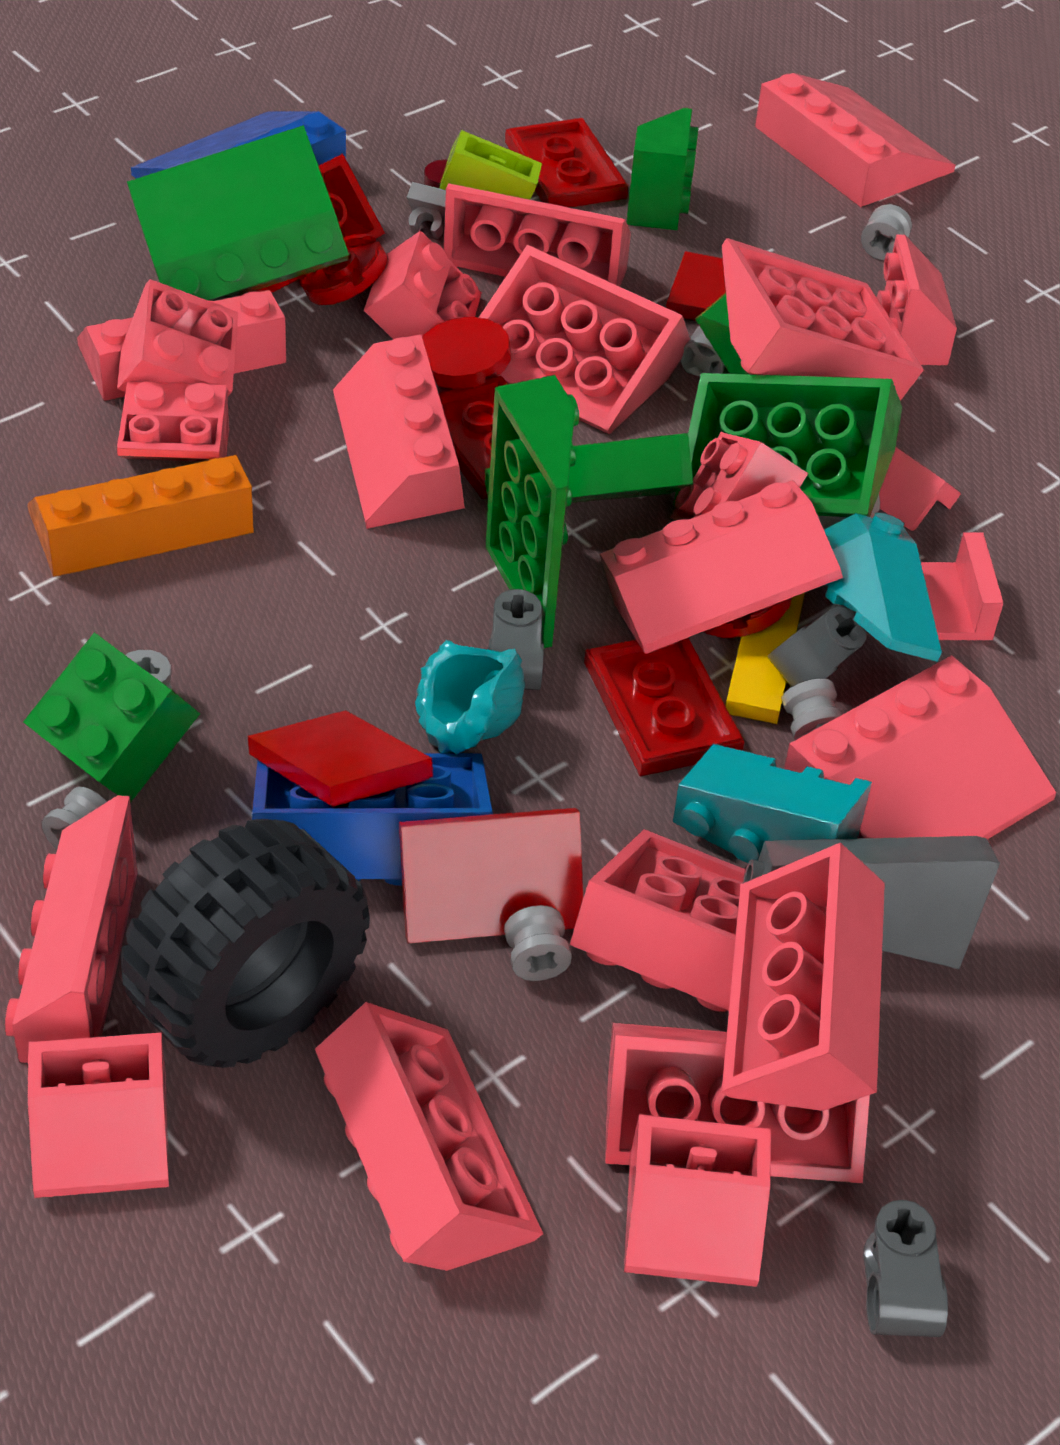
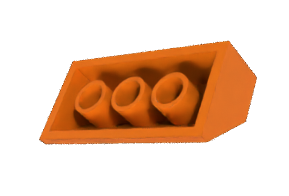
[28,455,254,577]

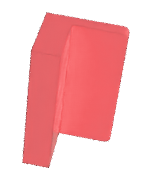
[879,447,961,531]
[921,532,1003,640]

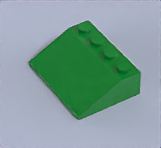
[127,125,349,301]
[673,373,902,517]
[485,375,579,648]

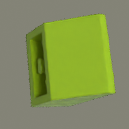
[439,130,542,200]

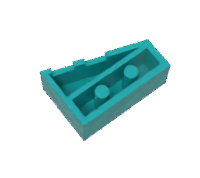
[673,744,872,863]

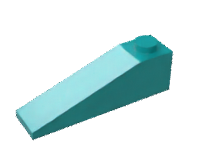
[824,512,942,662]

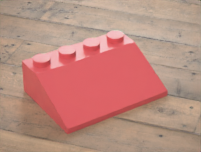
[755,73,955,207]
[722,238,924,401]
[479,245,690,435]
[784,655,1057,840]
[570,829,746,1012]

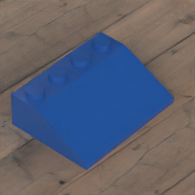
[131,111,346,179]
[252,753,493,886]

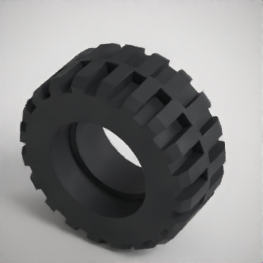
[121,819,370,1068]

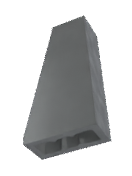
[742,836,1000,969]

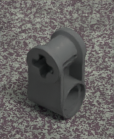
[488,589,544,690]
[767,606,866,687]
[863,1199,948,1337]

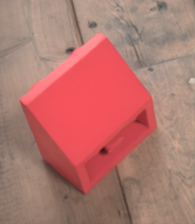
[364,230,482,339]
[877,235,957,365]
[117,279,238,397]
[117,381,229,462]
[670,432,808,521]
[28,1033,169,1198]
[624,1114,771,1287]

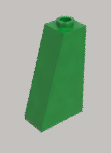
[485,433,693,503]

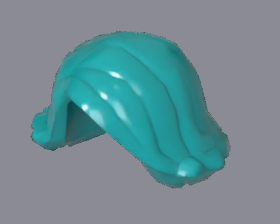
[415,640,525,755]

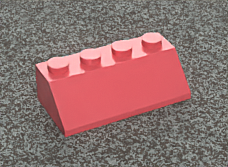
[444,183,631,287]
[77,290,286,401]
[333,334,465,529]
[600,480,843,654]
[5,795,138,1063]
[722,842,885,1111]
[315,1002,543,1271]
[605,1023,870,1183]

